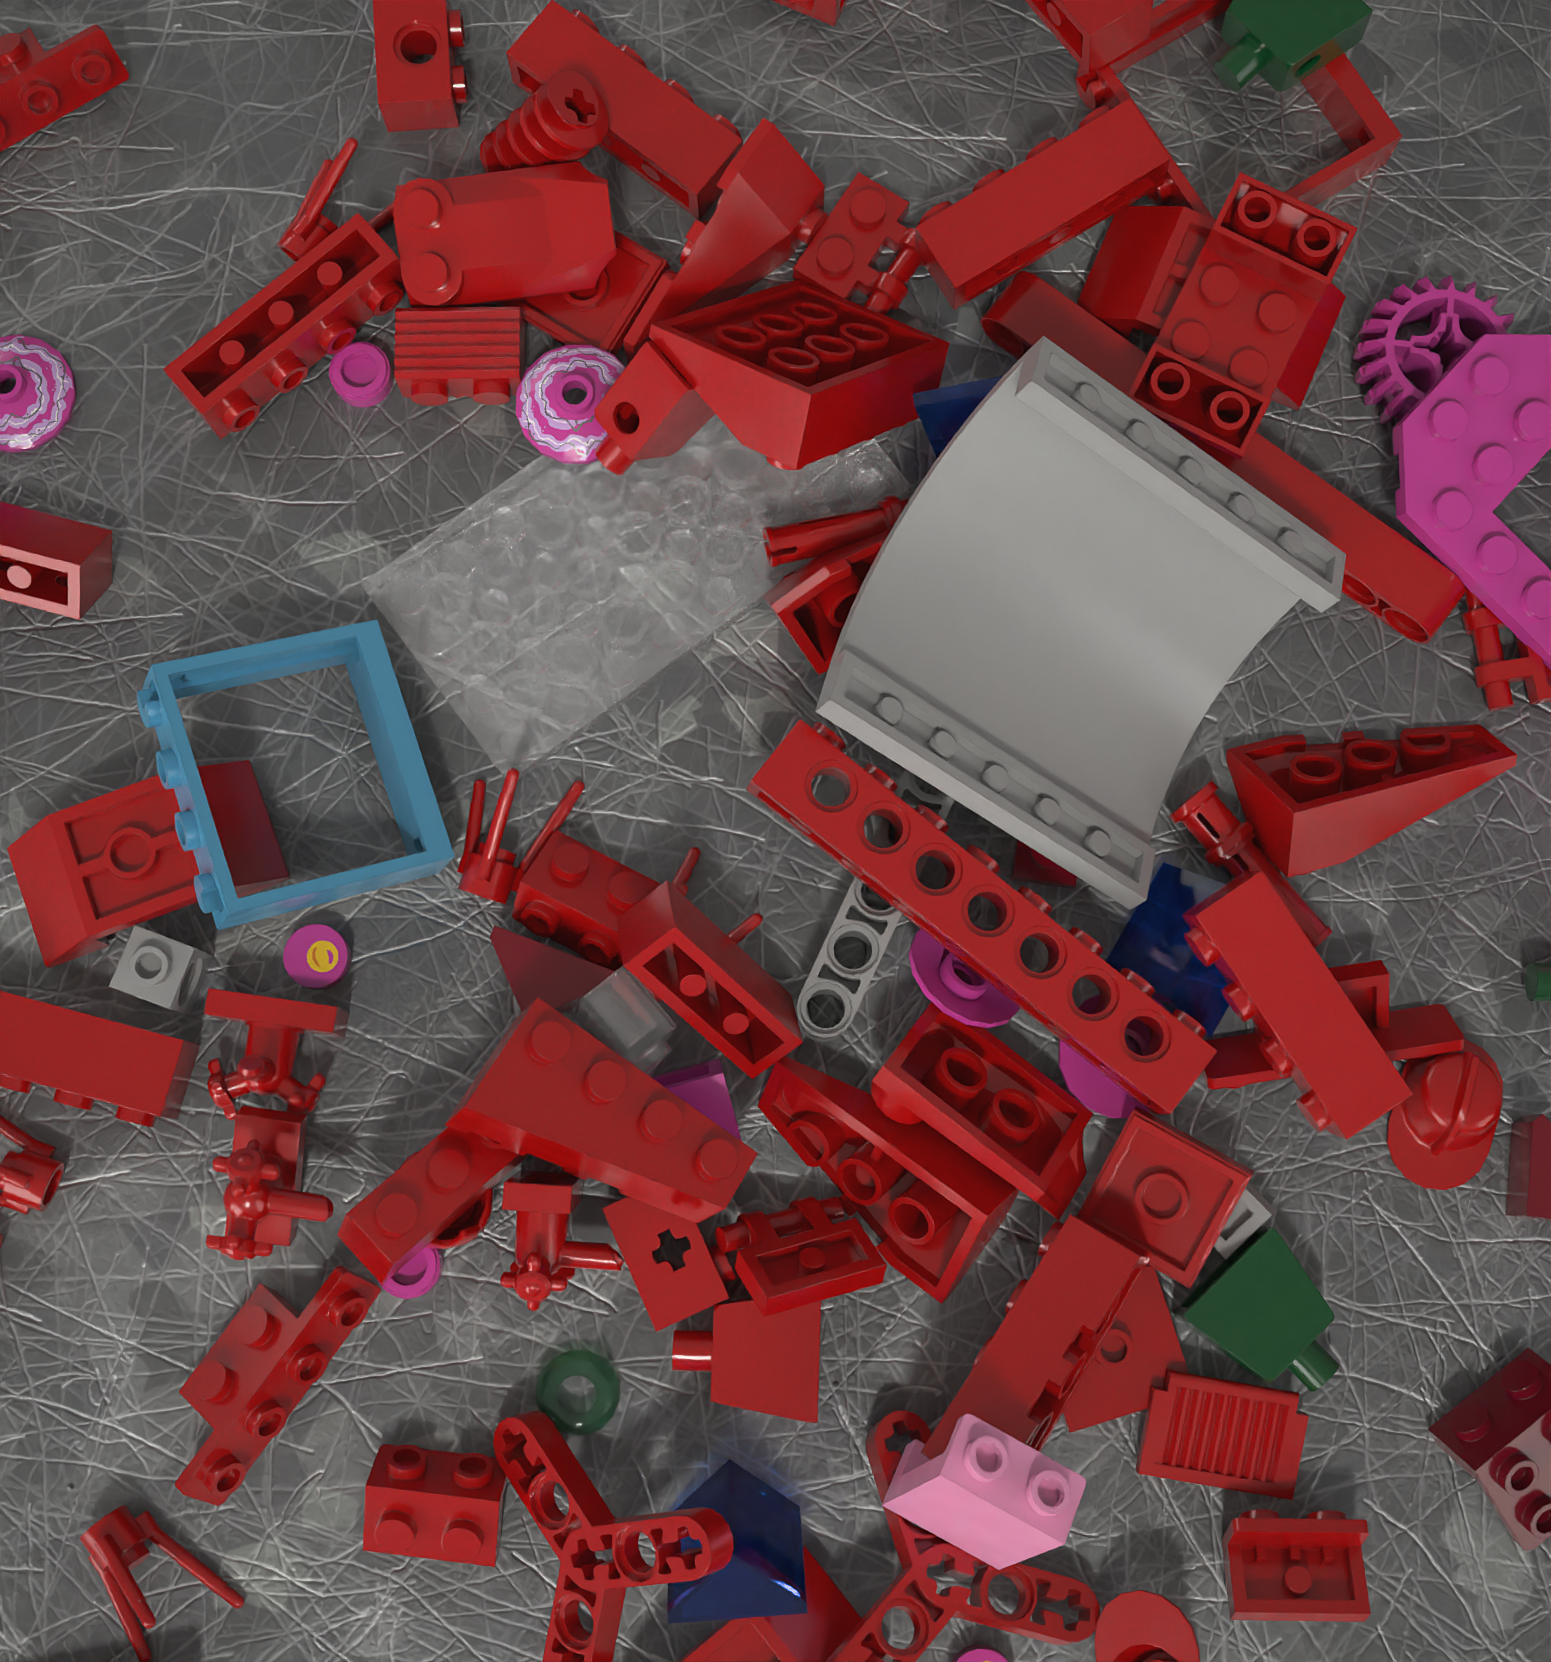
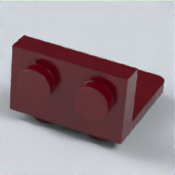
[1428,1347,1551,1551]

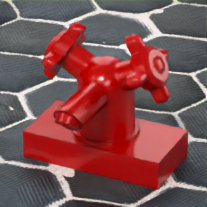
[204,988,349,1120]
[206,1105,333,1261]
[500,1170,625,1311]

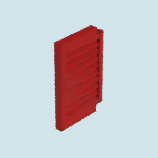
[1135,1370,1309,1500]

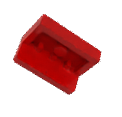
[512,830,661,974]
[363,1444,508,1567]
[1222,1509,1371,1622]

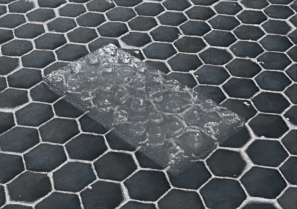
[361,414,912,780]

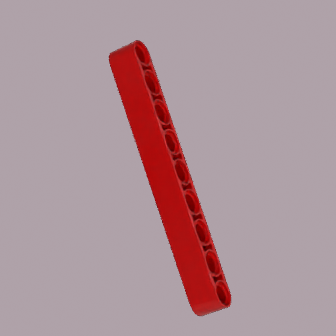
[980,271,1466,644]

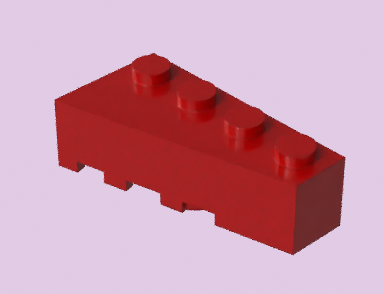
[444,997,758,1223]
[920,1214,1150,1460]

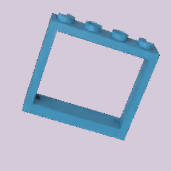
[137,619,455,930]

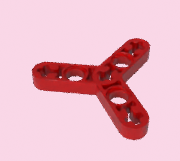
[493,1410,734,1662]
[826,1410,1100,1662]

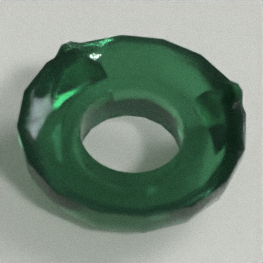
[536,1350,620,1436]

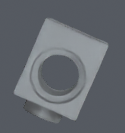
[109,925,214,1016]

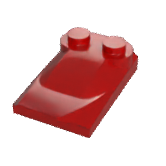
[393,161,617,308]
[871,1002,1093,1221]

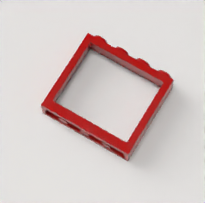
[1076,0,1402,218]

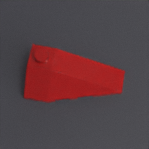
[623,117,827,364]
[762,529,891,676]
[1226,724,1517,878]
[757,1056,1020,1304]

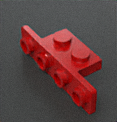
[0,24,129,152]
[1201,960,1464,1090]
[175,1265,381,1506]

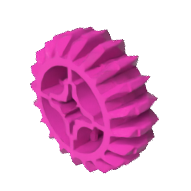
[1353,275,1514,424]

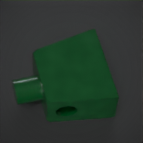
[1214,0,1373,92]
[1171,1226,1340,1392]

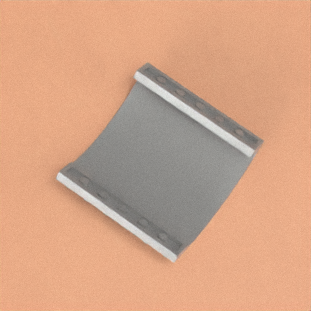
[815,336,1346,910]

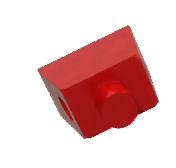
[594,341,715,475]
[672,1298,821,1423]

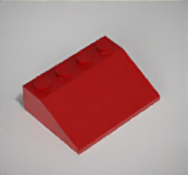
[649,279,950,470]

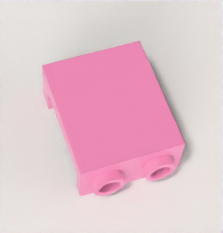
[882,1414,1086,1570]

